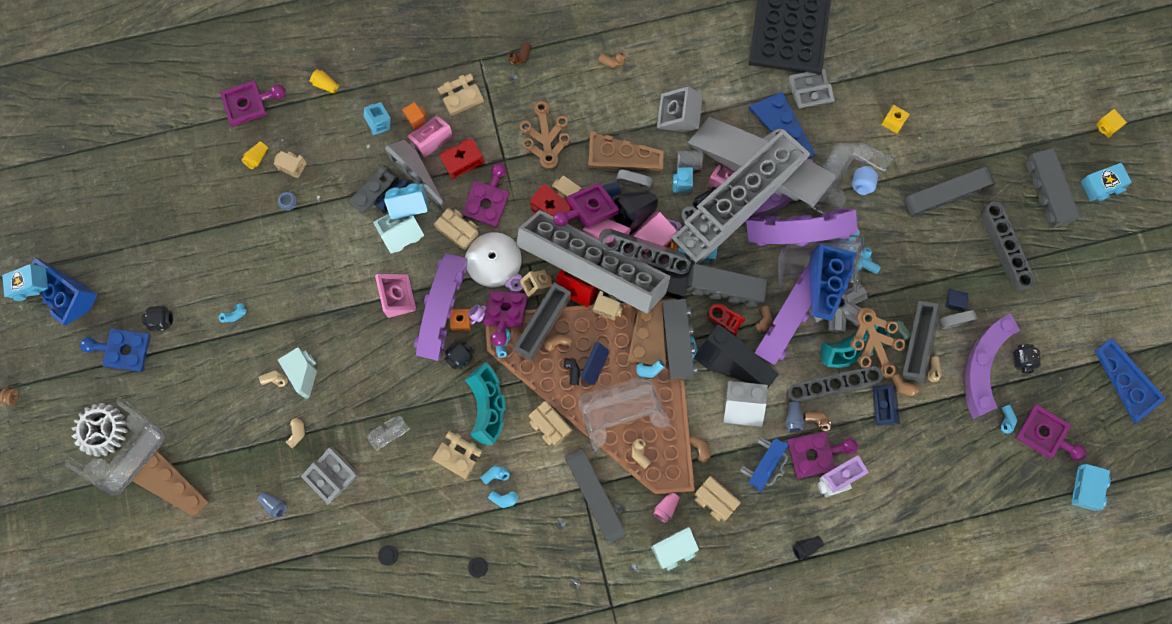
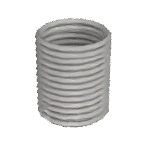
[677,150,703,171]

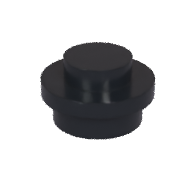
[378,545,398,566]
[468,557,488,578]

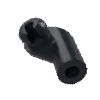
[564,357,580,385]

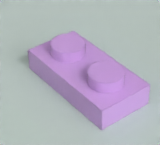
[823,455,869,493]

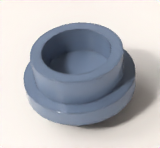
[278,192,297,211]

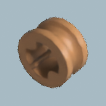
[0,387,18,406]

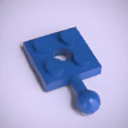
[80,328,151,372]

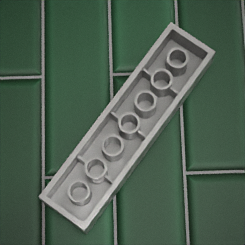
[516,210,670,314]

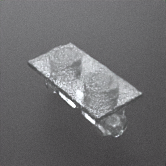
[367,415,409,451]

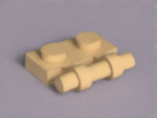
[437,73,484,116]
[432,431,483,480]

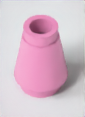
[653,493,680,523]

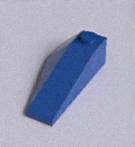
[809,244,856,321]
[32,258,98,325]

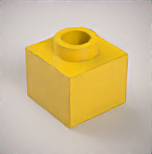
[881,105,910,134]
[1096,109,1127,138]

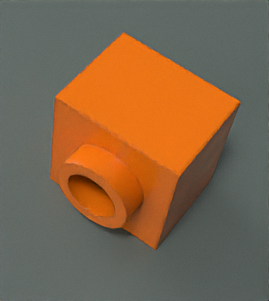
[402,102,427,131]
[450,309,471,332]

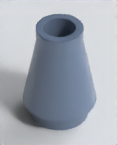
[785,402,805,432]
[257,491,287,519]

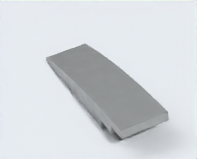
[688,117,836,207]
[671,129,810,264]

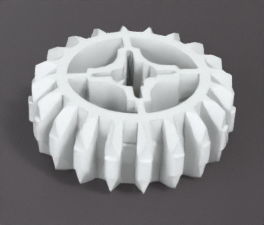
[72,403,128,457]

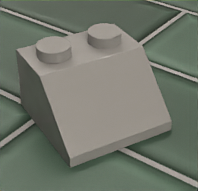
[657,86,703,132]
[723,381,768,427]

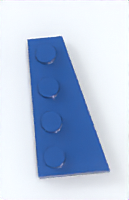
[748,92,815,159]
[1095,338,1166,423]

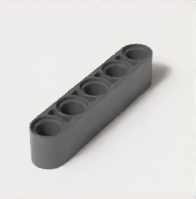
[903,167,996,217]
[981,202,1035,292]
[599,229,691,274]
[786,366,883,403]
[564,448,626,544]

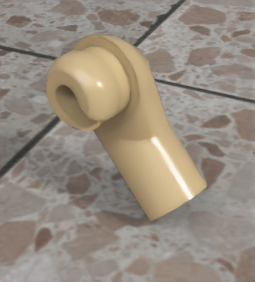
[927,357,942,382]
[259,371,288,387]
[286,418,305,448]
[632,439,651,469]

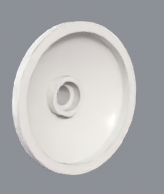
[465,232,522,288]

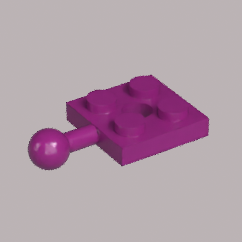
[220,80,286,127]
[462,163,510,228]
[553,183,619,228]
[483,291,529,346]
[1015,404,1087,461]
[787,431,858,479]

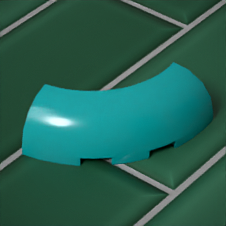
[820,315,893,368]
[465,362,506,445]

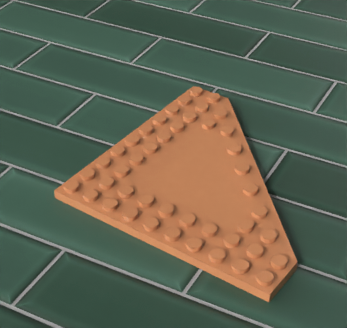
[486,298,695,495]

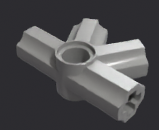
[808,284,868,333]

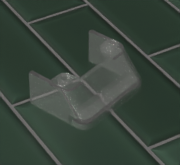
[807,142,893,221]
[778,235,864,292]
[65,396,165,496]

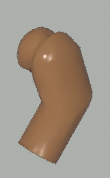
[544,333,573,351]
[891,373,919,396]
[804,412,831,431]

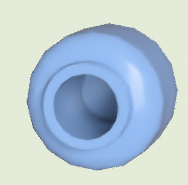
[852,166,878,195]

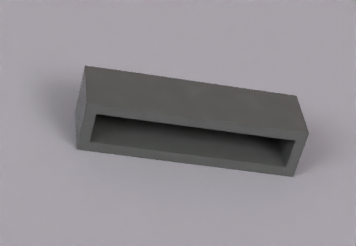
[1026,148,1080,228]
[686,264,767,307]
[513,283,571,363]
[662,299,697,381]
[903,301,941,384]

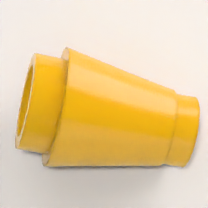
[310,69,339,94]
[241,141,268,169]

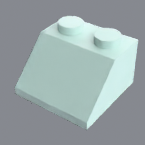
[373,214,424,254]
[278,348,317,399]
[651,527,699,571]

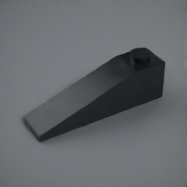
[694,324,779,390]

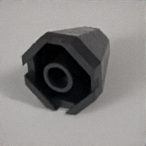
[612,191,658,234]

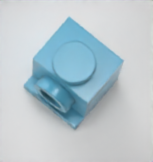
[364,102,391,135]
[672,168,693,193]

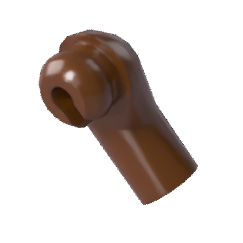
[508,43,531,65]

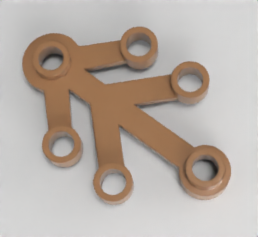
[520,101,570,169]
[850,308,905,378]

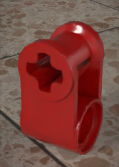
[707,304,745,337]

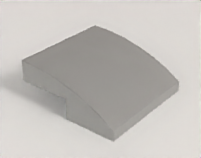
[788,69,835,109]
[301,447,359,504]

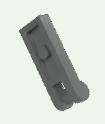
[349,165,399,215]

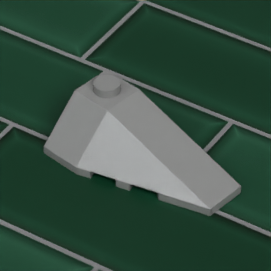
[385,140,445,210]

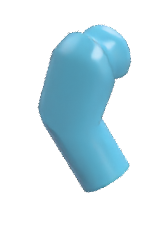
[636,360,665,378]

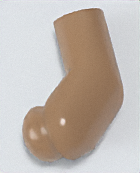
[598,52,626,68]
[755,306,773,333]
[690,435,711,463]

